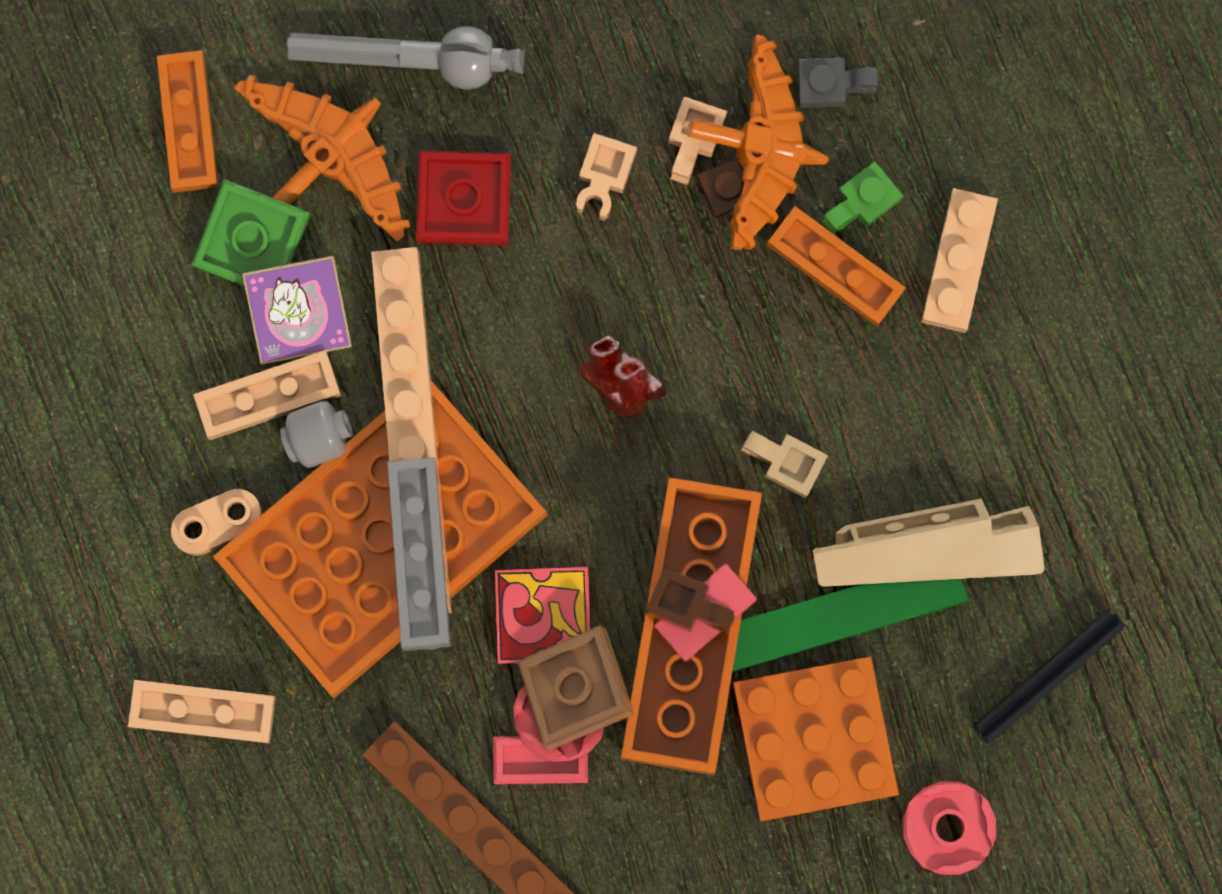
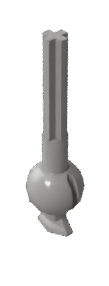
[287,26,525,90]

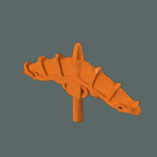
[687,34,828,251]
[234,75,410,243]

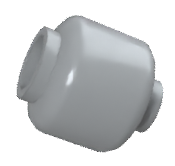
[280,401,353,468]

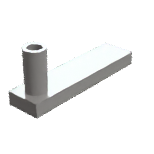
[387,457,451,651]

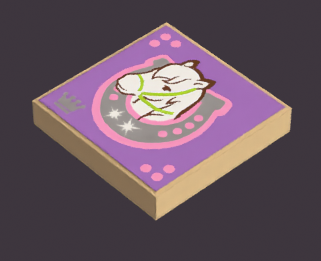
[242,255,352,365]

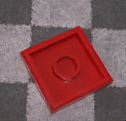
[416,150,511,246]

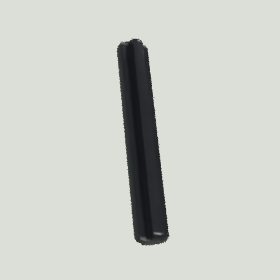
[973,609,1125,743]

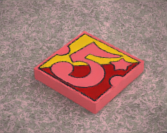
[495,567,590,664]

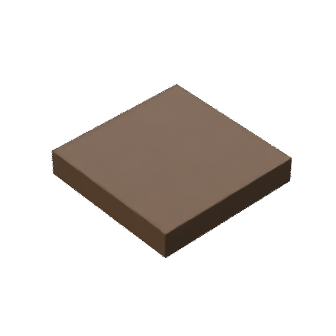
[517,625,634,750]

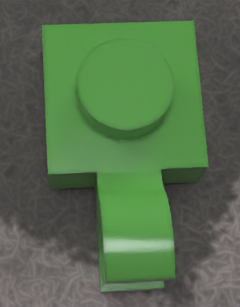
[821,161,903,235]

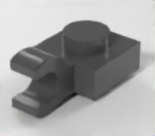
[799,58,878,108]

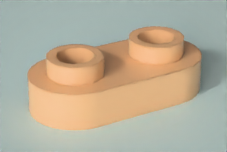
[171,489,263,556]

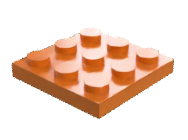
[733,657,899,822]

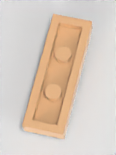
[921,188,998,333]
[193,350,341,440]
[128,680,276,744]

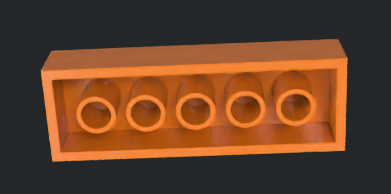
[621,477,762,776]

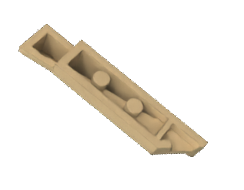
[812,499,1044,587]

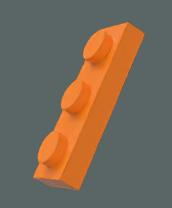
[157,50,219,193]
[766,206,906,327]

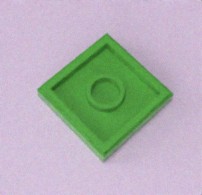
[191,179,311,286]

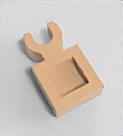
[576,133,637,221]

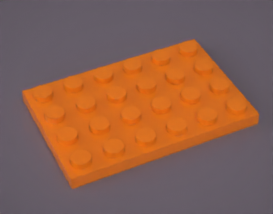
[213,381,548,698]

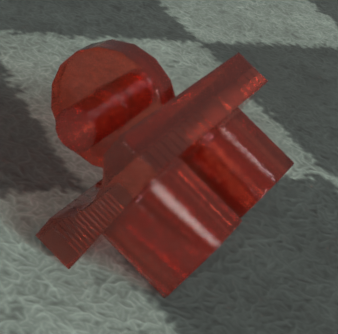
[579,336,666,418]

